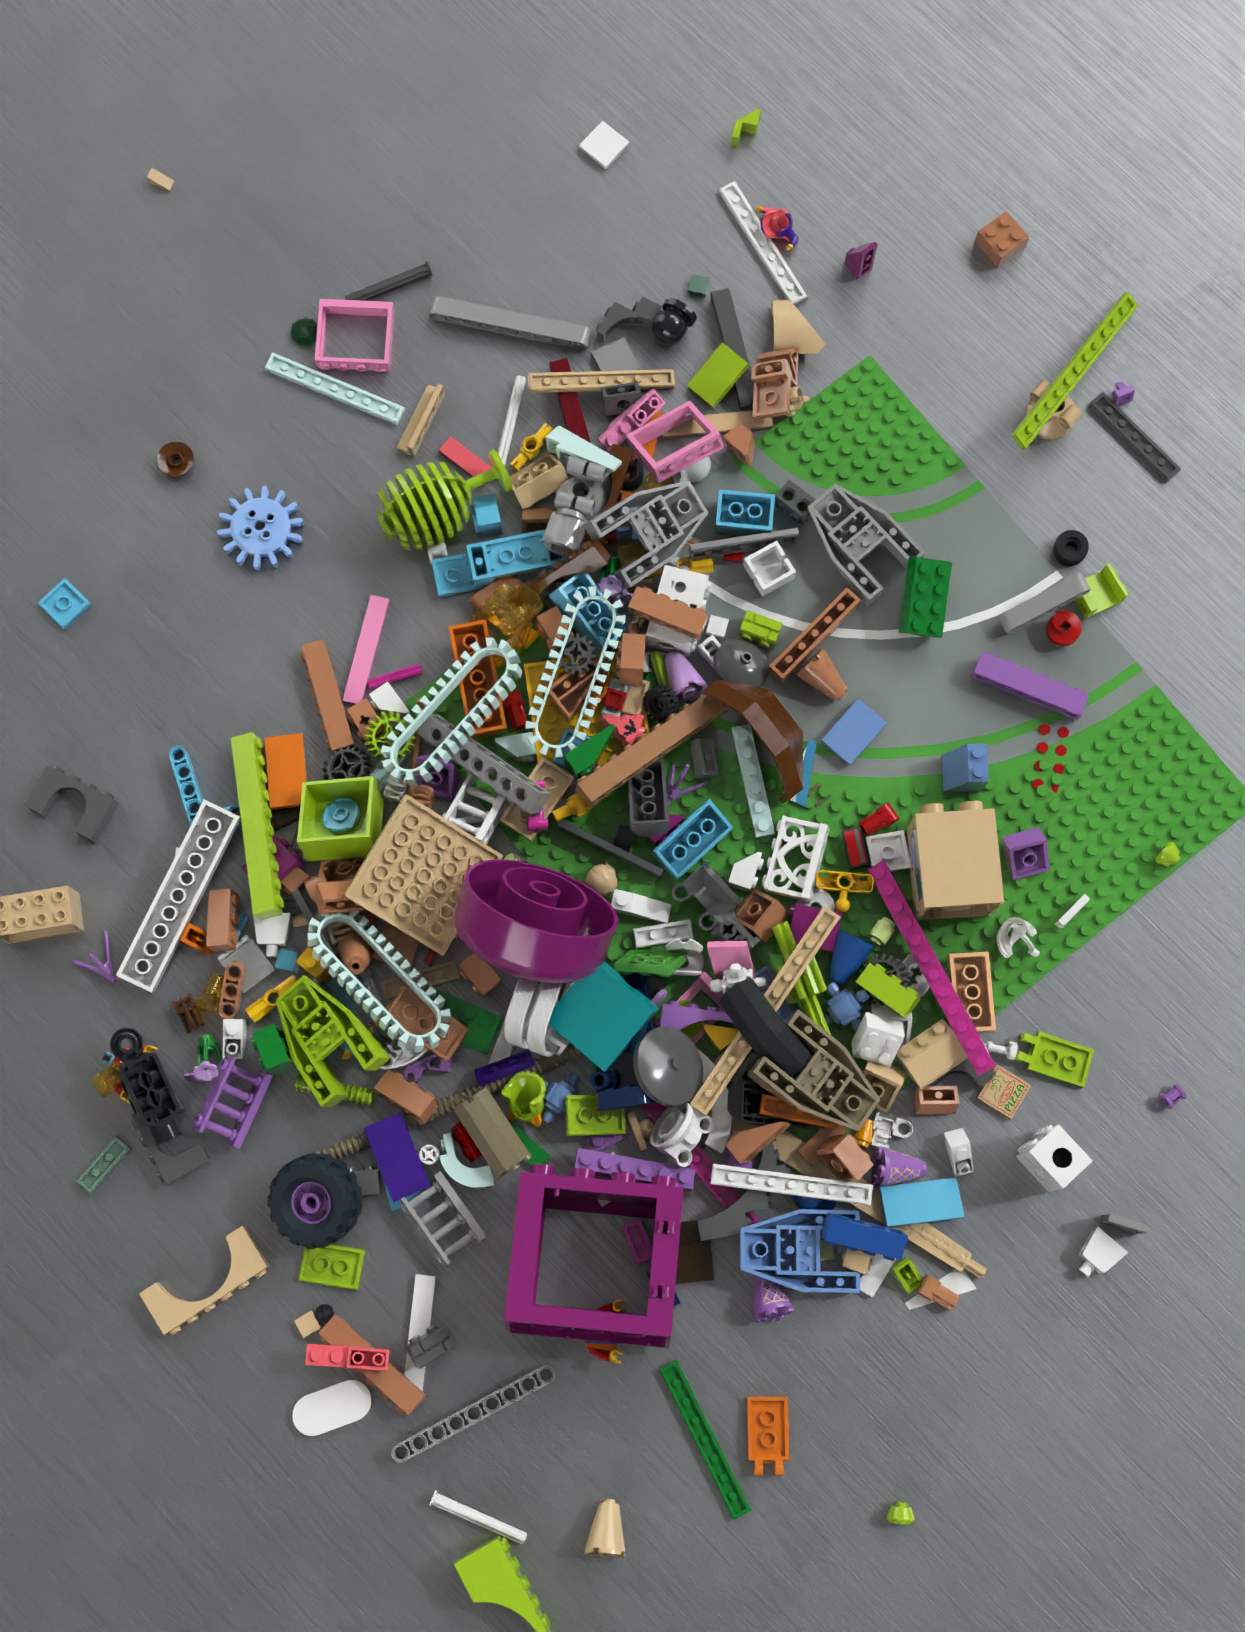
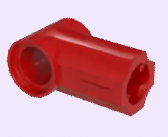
[502,690,527,730]
[858,802,900,837]

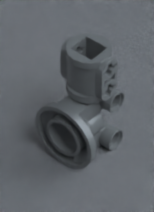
[672,862,761,952]

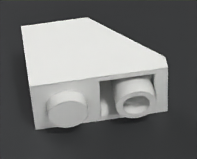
[728,852,764,893]
[223,1019,247,1059]
[944,1128,974,1177]

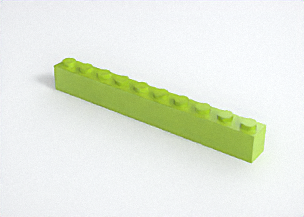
[231,732,284,920]

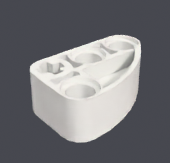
[380,1033,430,1071]

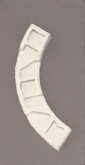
[698,1050,732,1153]

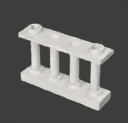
[442,773,512,844]

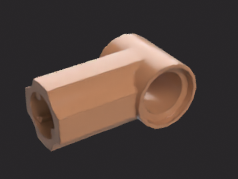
[916,1274,960,1311]

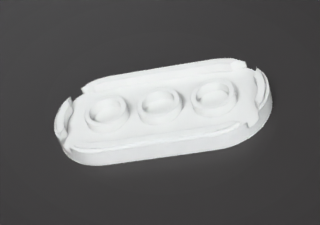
[292,1380,372,1436]

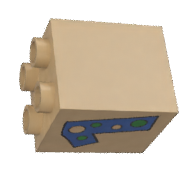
[906,801,1004,921]

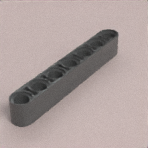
[710,288,754,408]

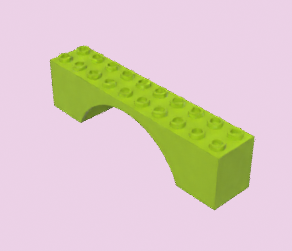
[454,1534,551,1632]

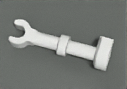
[984,1041,1018,1060]

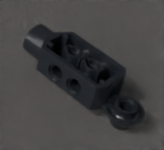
[110,1028,183,1145]

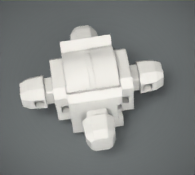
[710,963,766,994]

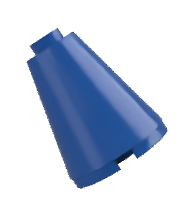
[828,930,874,986]

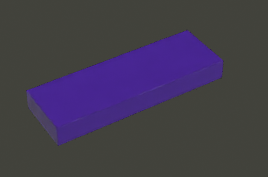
[474,1049,535,1087]

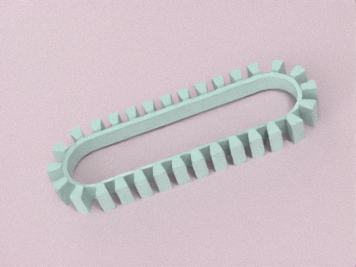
[525,586,626,758]
[381,637,522,786]
[307,910,451,1052]

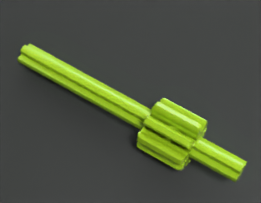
[772,921,831,1035]

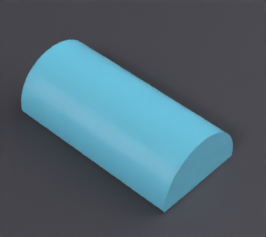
[651,799,734,880]

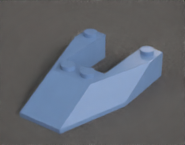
[740,1209,860,1294]

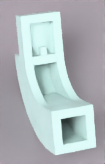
[439,1133,495,1188]

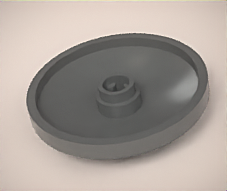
[633,1027,703,1107]

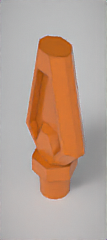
[588,671,613,710]

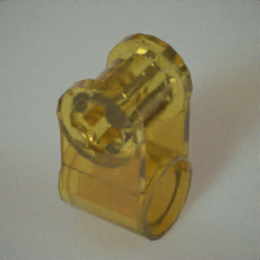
[90,1061,121,1098]

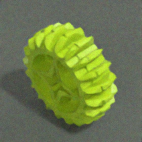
[364,711,416,762]

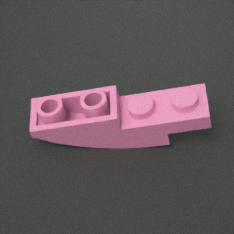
[597,389,666,452]

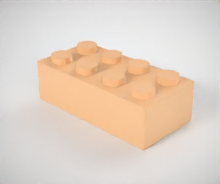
[946,952,996,1034]

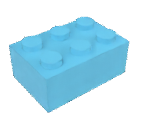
[715,489,775,536]

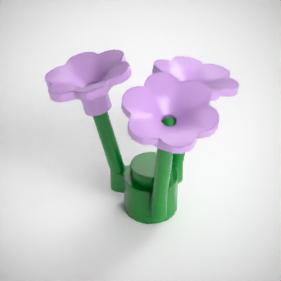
[596,557,634,607]
[184,1034,239,1083]

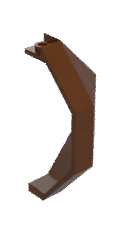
[703,679,803,804]

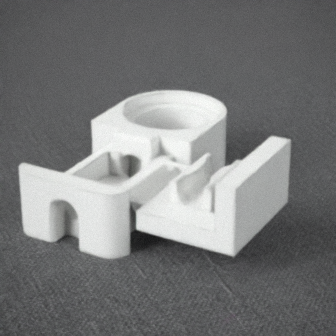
[871,1112,913,1148]

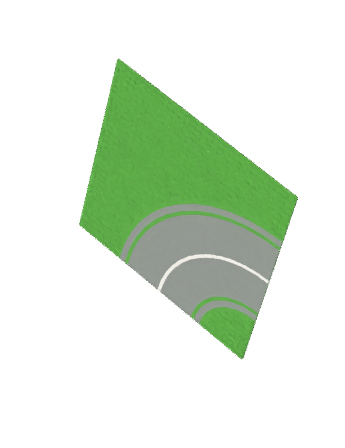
[404,356,1245,1175]

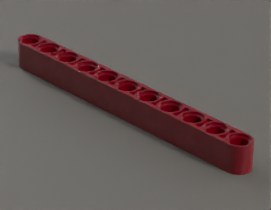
[549,358,618,544]

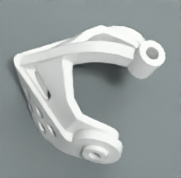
[997,917,1040,958]

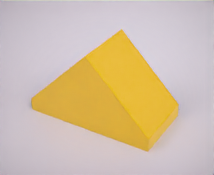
[702,1024,739,1052]

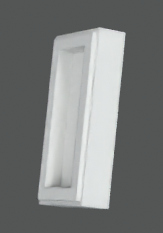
[1055,894,1090,929]

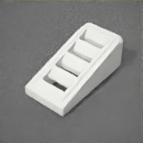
[696,634,721,669]

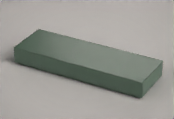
[76,1136,132,1195]

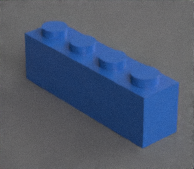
[821,1212,908,1261]

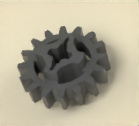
[555,633,596,676]

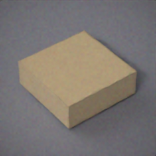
[294,1310,322,1338]

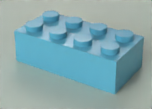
[549,573,627,655]

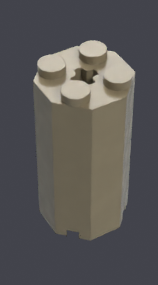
[453,1087,532,1179]

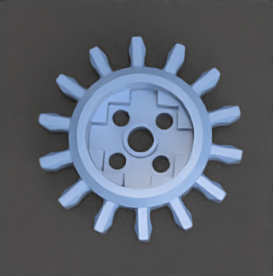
[217,486,304,570]

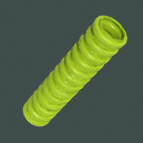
[295,1074,375,1107]

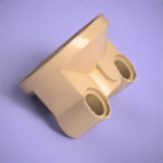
[1025,380,1083,440]

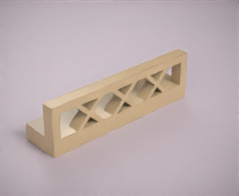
[397,383,445,457]

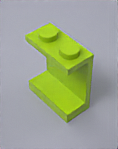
[1074,563,1129,619]

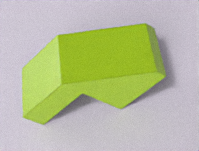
[731,109,761,147]

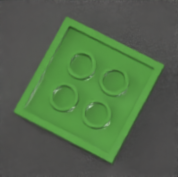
[614,949,687,977]

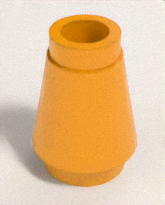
[853,1119,874,1150]

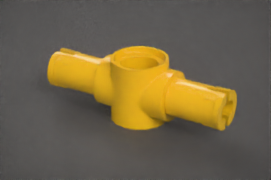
[509,423,553,472]
[551,793,608,822]

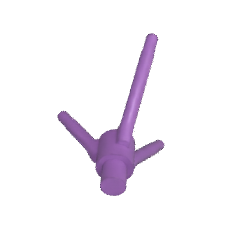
[667,764,707,806]
[72,930,118,983]

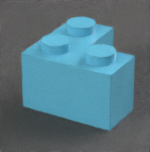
[470,494,503,539]

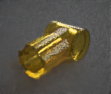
[196,973,224,1012]

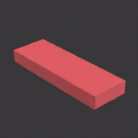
[439,436,492,477]

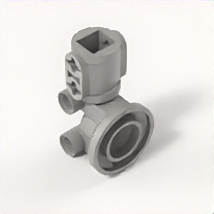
[543,457,608,557]

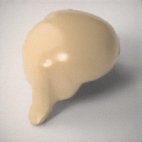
[786,386,810,417]
[586,860,618,896]

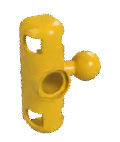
[815,870,874,913]

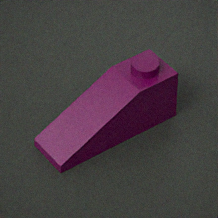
[845,242,878,280]

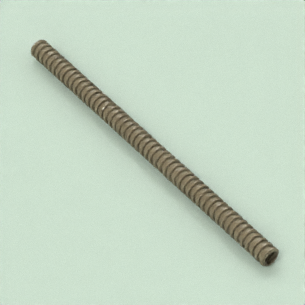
[317,1044,584,1160]

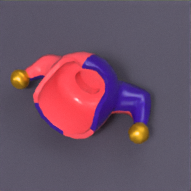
[755,205,799,251]

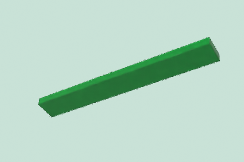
[659,1360,751,1520]

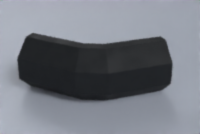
[719,978,811,1077]
[727,1081,825,1129]

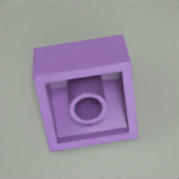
[1002,827,1050,880]

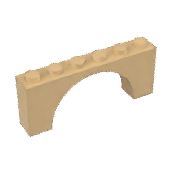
[139,1226,270,1336]

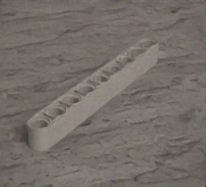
[430,296,591,350]
[391,1365,556,1463]

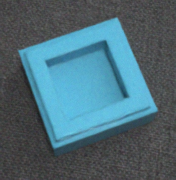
[275,949,299,972]

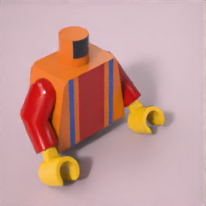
[585,1300,626,1365]

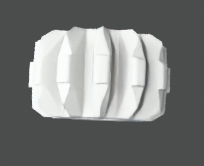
[383,775,408,803]

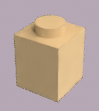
[841,1249,874,1274]

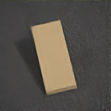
[147,168,175,191]

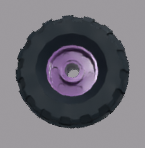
[267,1153,363,1249]

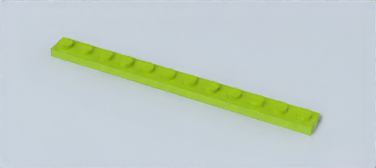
[1011,292,1138,450]

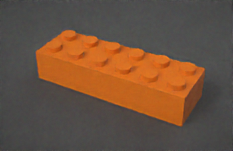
[449,619,508,740]

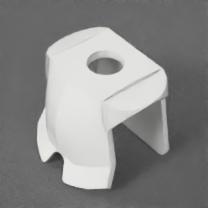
[665,938,704,976]

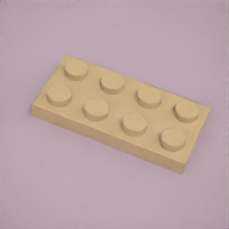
[499,757,575,842]

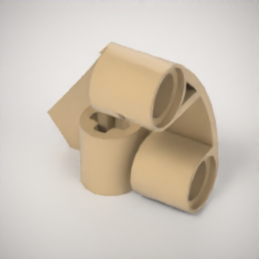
[772,300,825,354]

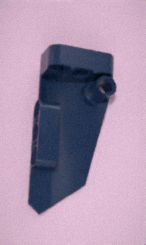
[590,972,656,1111]

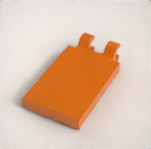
[747,1397,789,1475]

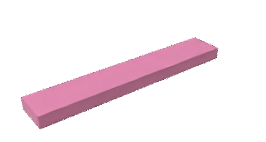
[342,595,389,705]

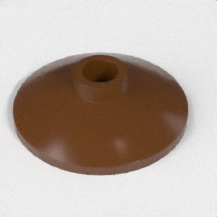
[157,442,194,477]

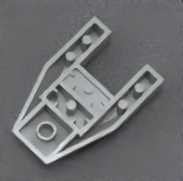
[583,480,708,590]
[807,484,925,607]

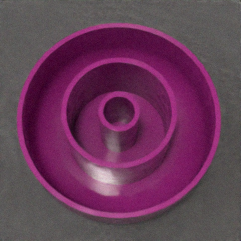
[453,860,618,983]

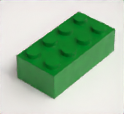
[899,557,952,638]

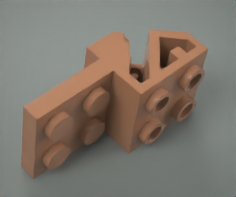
[751,348,798,420]

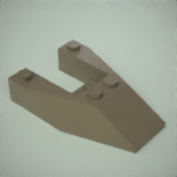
[747,1009,880,1132]

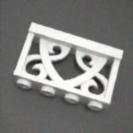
[762,815,830,903]

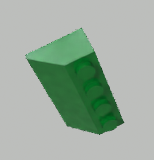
[429,986,502,1055]

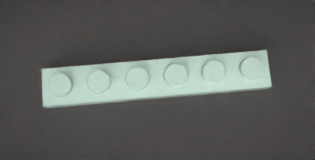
[731,724,775,839]

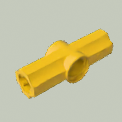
[245,975,298,1023]

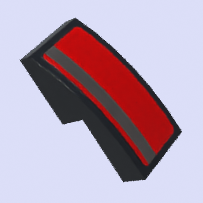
[842,826,870,870]

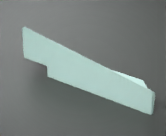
[546,426,622,477]

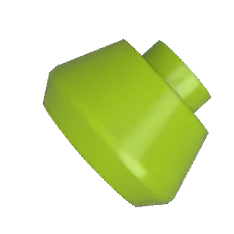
[1155,842,1181,867]
[886,1501,915,1525]

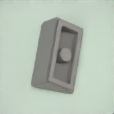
[690,738,719,778]

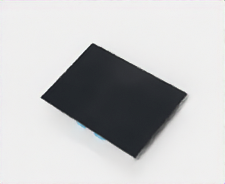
[613,825,636,852]

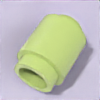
[868,917,896,947]

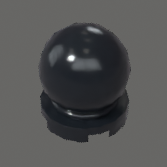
[652,298,697,346]

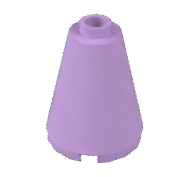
[664,651,707,705]

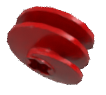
[1045,610,1082,647]

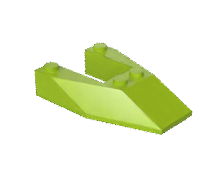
[276,975,390,1107]

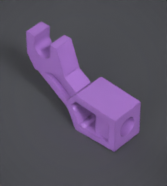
[403,1053,453,1082]

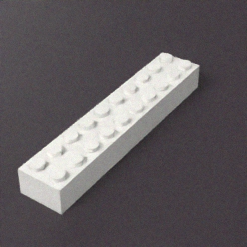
[116,800,241,993]

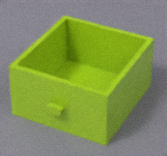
[297,776,384,862]

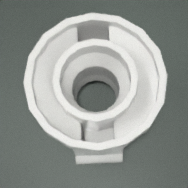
[650,1103,714,1167]

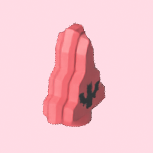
[599,713,646,748]

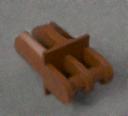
[172,993,205,1034]

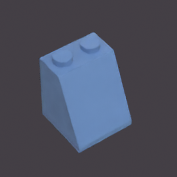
[941,744,989,793]

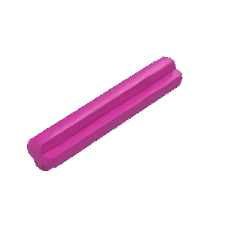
[367,664,422,690]

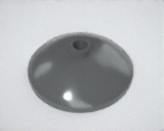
[714,639,769,687]

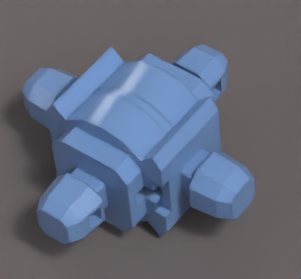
[824,982,870,1032]
[543,1073,579,1124]

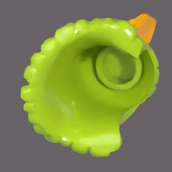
[501,1070,546,1128]

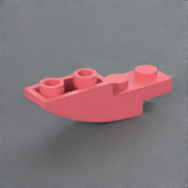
[305,1344,389,1371]

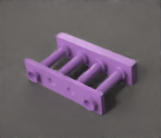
[192,1055,273,1149]

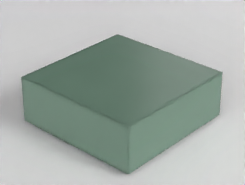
[688,274,709,297]

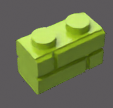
[739,610,783,648]

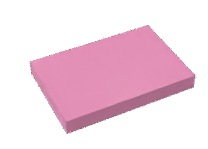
[707,941,756,980]

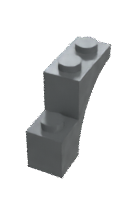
[596,296,662,342]

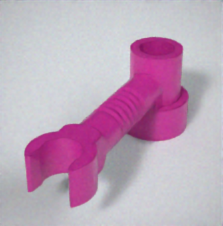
[527,781,548,832]

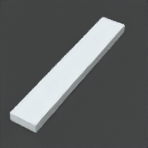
[404,1274,436,1392]

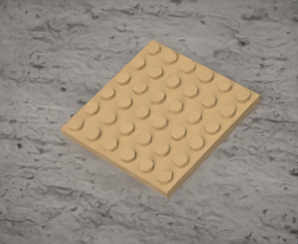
[343,794,503,956]

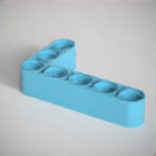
[169,746,242,826]

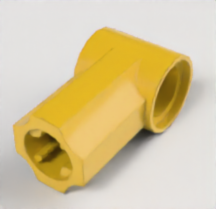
[676,557,714,574]

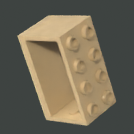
[0,885,84,944]

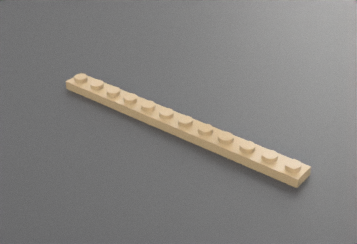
[690,906,840,1115]

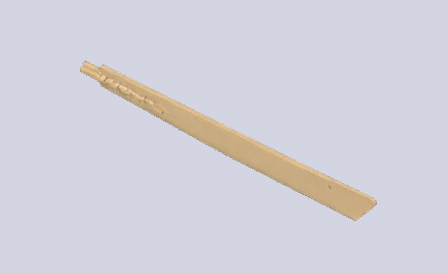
[707,1108,987,1279]

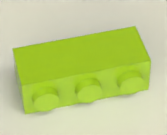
[856,963,920,1018]

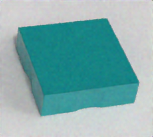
[549,961,659,1072]

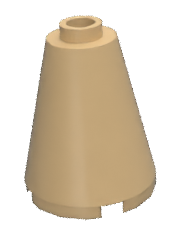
[584,1499,626,1558]

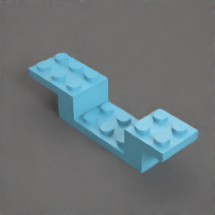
[431,529,566,597]

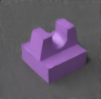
[1113,381,1135,406]

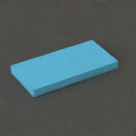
[879,1178,964,1228]

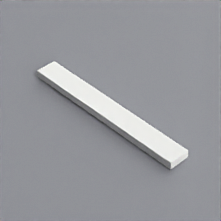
[719,181,807,306]
[710,1164,873,1205]

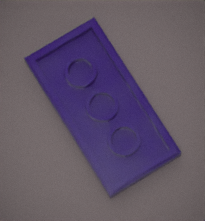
[364,1112,431,1202]

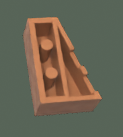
[547,659,603,724]

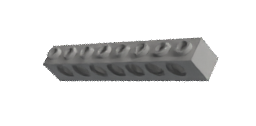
[417,714,551,815]

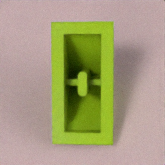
[890,1256,922,1294]

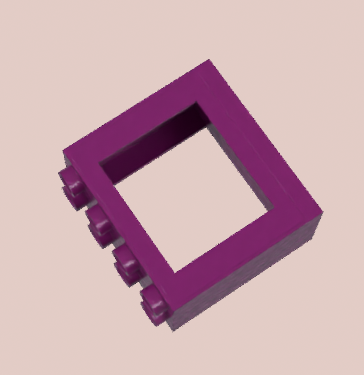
[504,1164,684,1349]

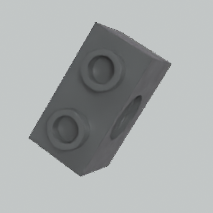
[601,382,641,416]

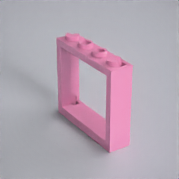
[315,299,395,372]
[626,401,724,483]

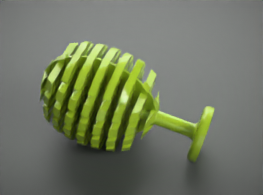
[377,449,513,551]

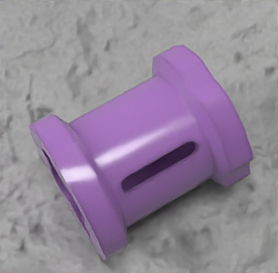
[1160,1084,1187,1109]

